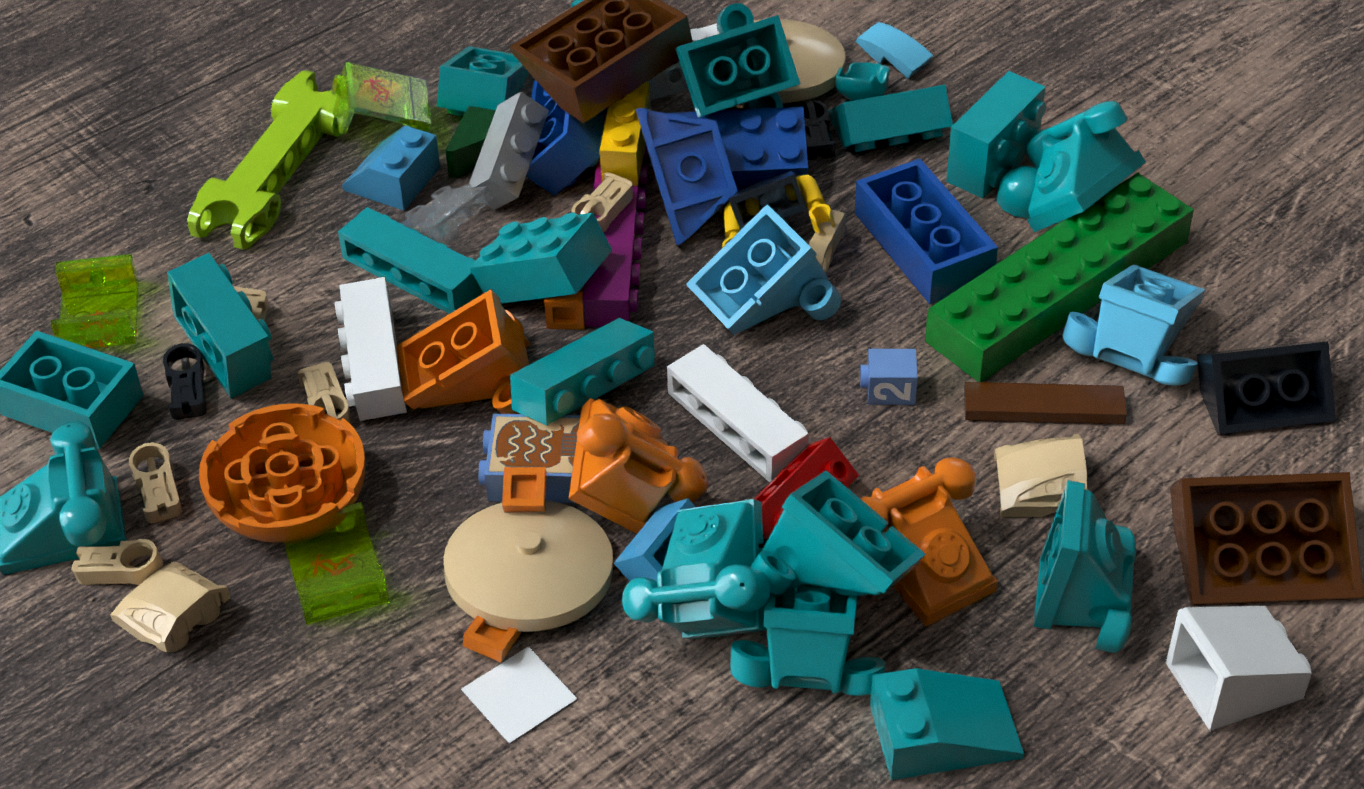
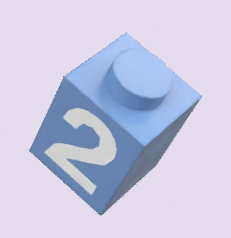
[860,349,918,405]

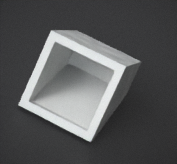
[1166,606,1312,731]

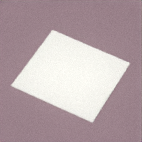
[461,646,577,743]

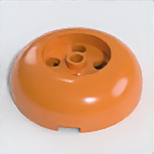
[199,403,366,543]

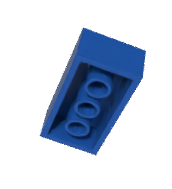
[526,80,606,196]
[667,107,808,192]
[855,158,998,304]

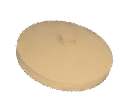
[754,19,845,103]
[444,500,613,632]

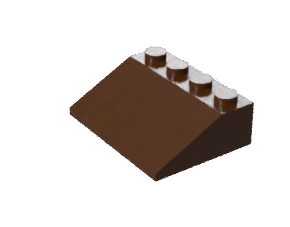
[510,0,693,123]
[1170,472,1364,605]

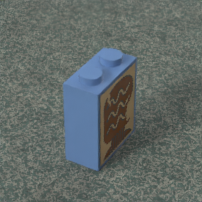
[479,414,580,503]

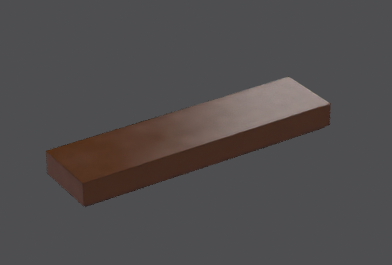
[964,382,1127,424]

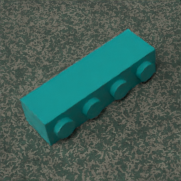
[338,207,483,314]
[510,318,655,426]

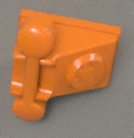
[396,289,529,414]
[568,398,709,534]
[860,457,998,627]

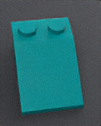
[436,46,529,115]
[870,668,1024,780]

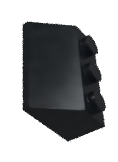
[1197,341,1336,434]

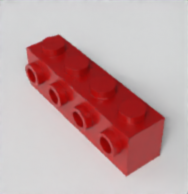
[754,437,859,548]

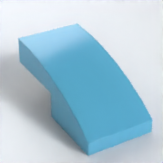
[855,22,933,79]

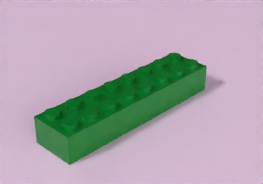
[925,172,1194,382]

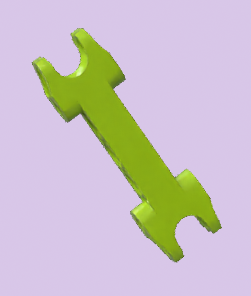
[187,70,358,250]

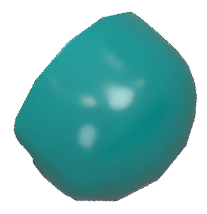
[835,62,890,101]
[997,166,1038,218]

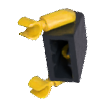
[722,171,835,248]

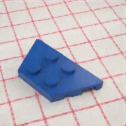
[636,108,737,246]

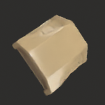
[994,434,1087,517]
[110,561,230,653]

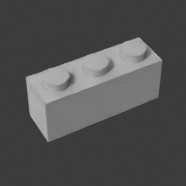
[466,92,549,210]

